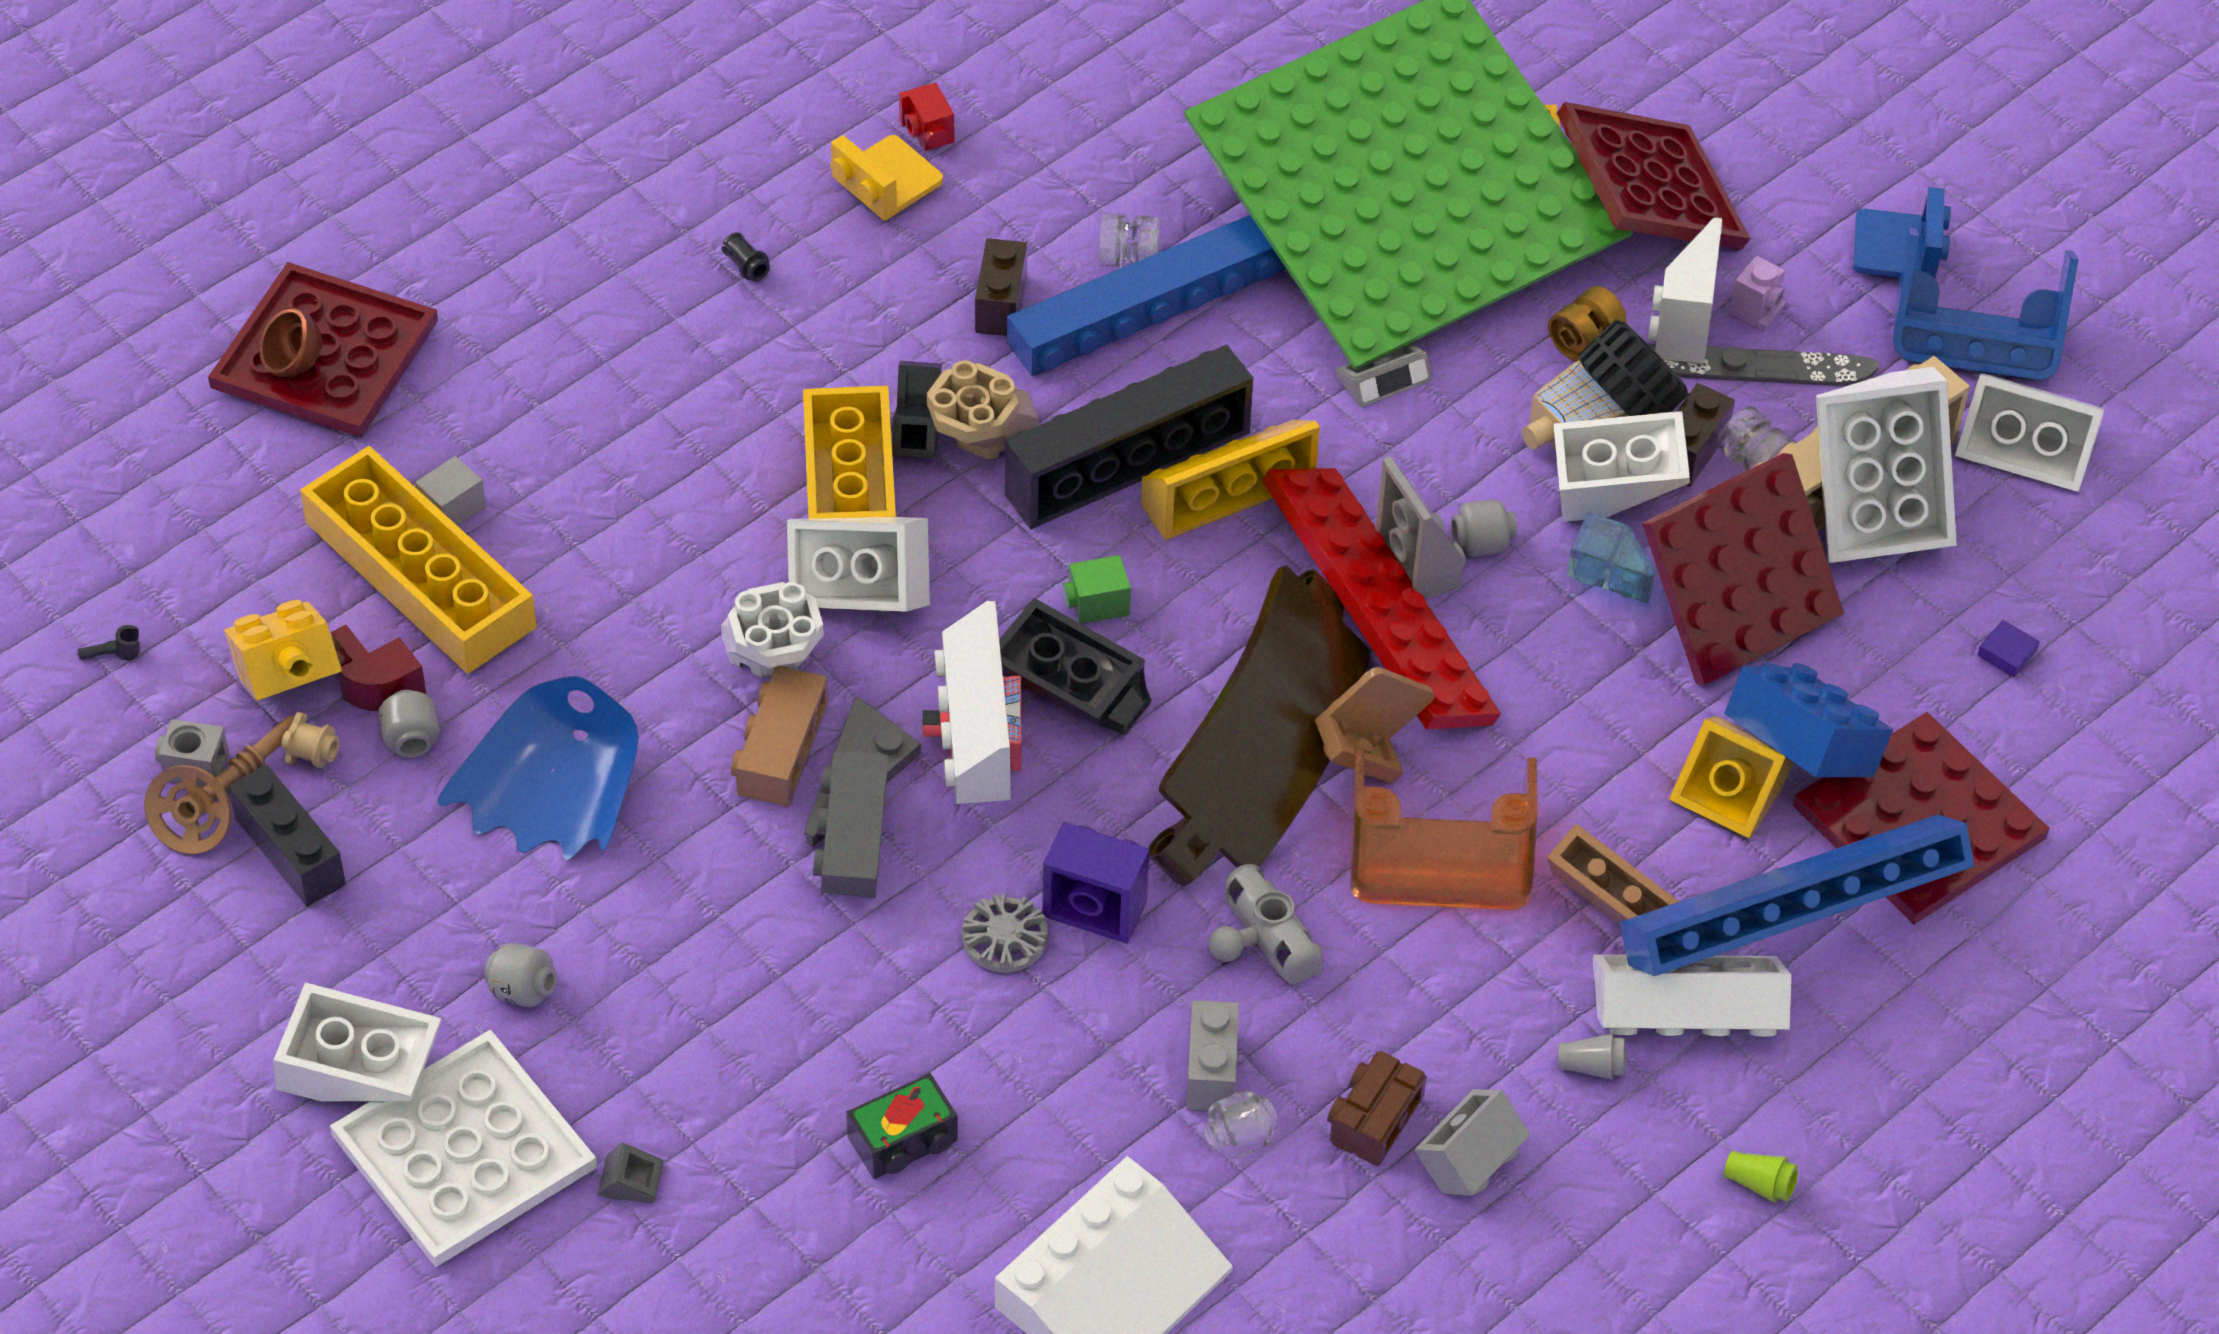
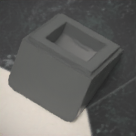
[598,1142,664,1203]

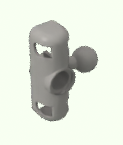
[1208,864,1323,984]

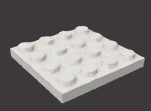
[330,1029,597,1267]

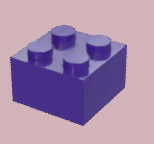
[1042,821,1150,944]

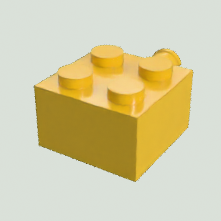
[224,600,342,700]

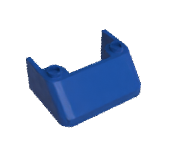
[1893,227,2079,380]

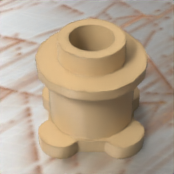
[281,712,340,769]

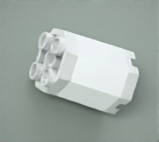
[721,582,824,678]

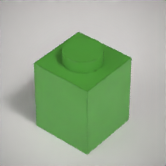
[1063,555,1131,624]

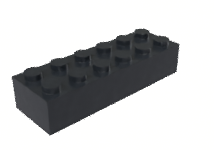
[1005,344,1254,530]

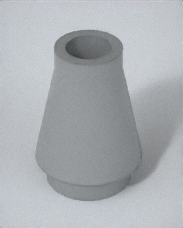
[1558,1033,1626,1080]

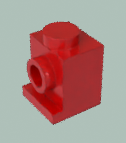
[899,82,955,151]

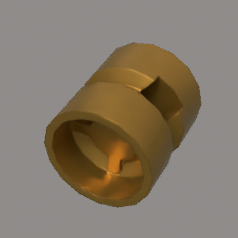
[1548,286,1627,361]

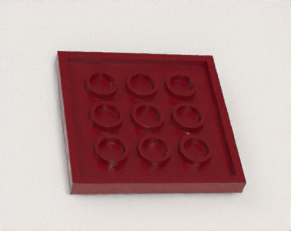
[1556,102,1751,250]
[208,262,438,437]
[1642,453,1844,685]
[1793,712,2050,925]

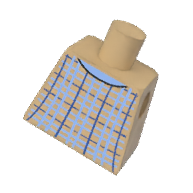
[1522,360,1629,450]

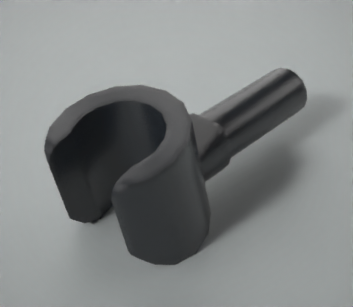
[78,625,140,661]

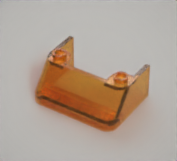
[1350,750,1538,910]

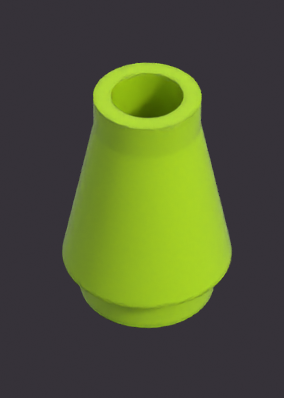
[1724,1151,1799,1203]

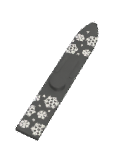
[1647,343,1879,386]

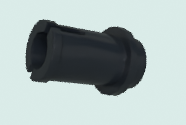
[721,232,770,281]

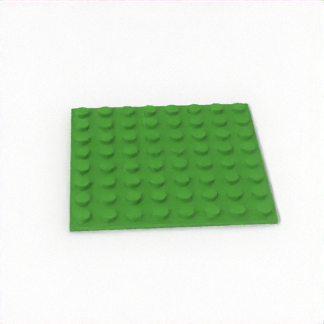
[1183,0,1633,370]

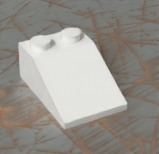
[1648,218,1722,364]
[1554,411,1690,522]
[787,517,930,612]
[273,983,441,1101]

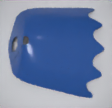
[437,676,639,860]

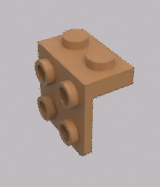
[1315,667,1435,784]

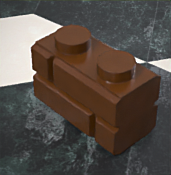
[1327,1050,1427,1166]

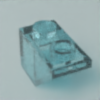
[1567,512,1656,603]

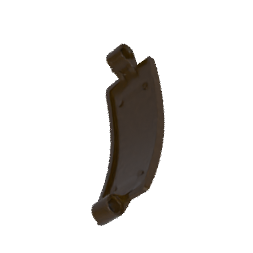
[1148,565,1370,886]

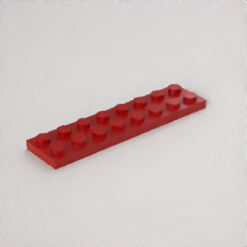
[1262,468,1501,730]

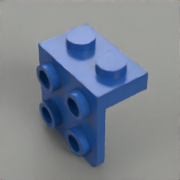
[1853,187,1951,278]

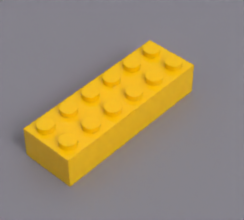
[300,446,537,674]

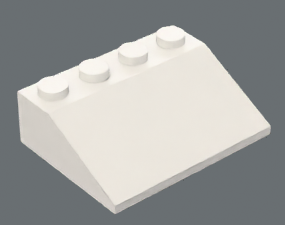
[1816,367,1957,563]
[995,1156,1233,1334]

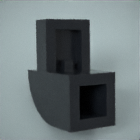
[892,361,942,459]

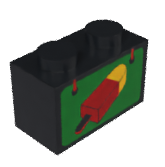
[846,1073,958,1179]

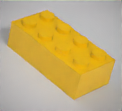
[803,385,896,519]

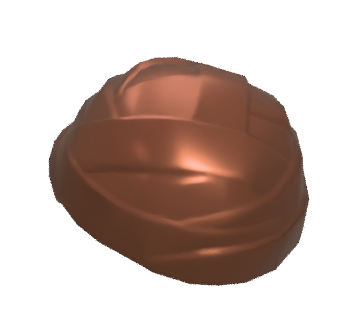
[260,308,322,377]

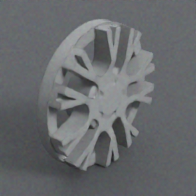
[962,893,1048,973]

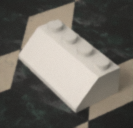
[934,601,1011,804]
[1593,954,1791,1037]

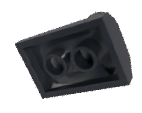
[999,598,1152,735]

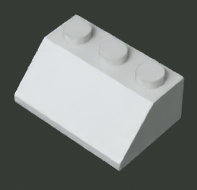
[1955,373,2105,492]

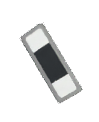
[1335,344,1432,407]

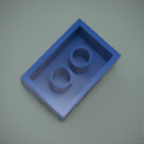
[1724,663,1894,777]

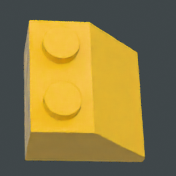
[1669,716,1793,838]

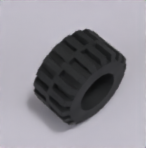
[1579,319,1689,416]

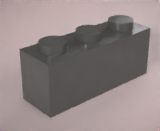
[813,750,888,898]

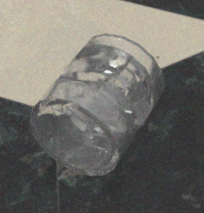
[1099,213,1160,268]
[1717,406,1797,471]

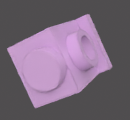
[1729,256,1787,332]

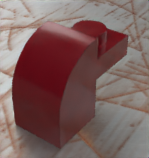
[331,625,426,711]

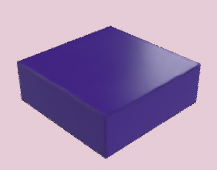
[1977,620,2040,677]

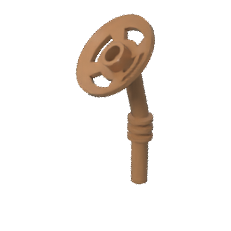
[144,715,294,854]

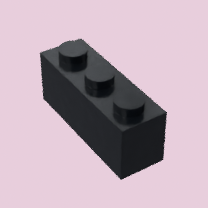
[228,764,346,907]

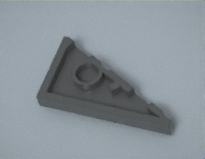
[804,697,921,847]

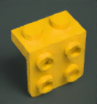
[830,135,943,221]

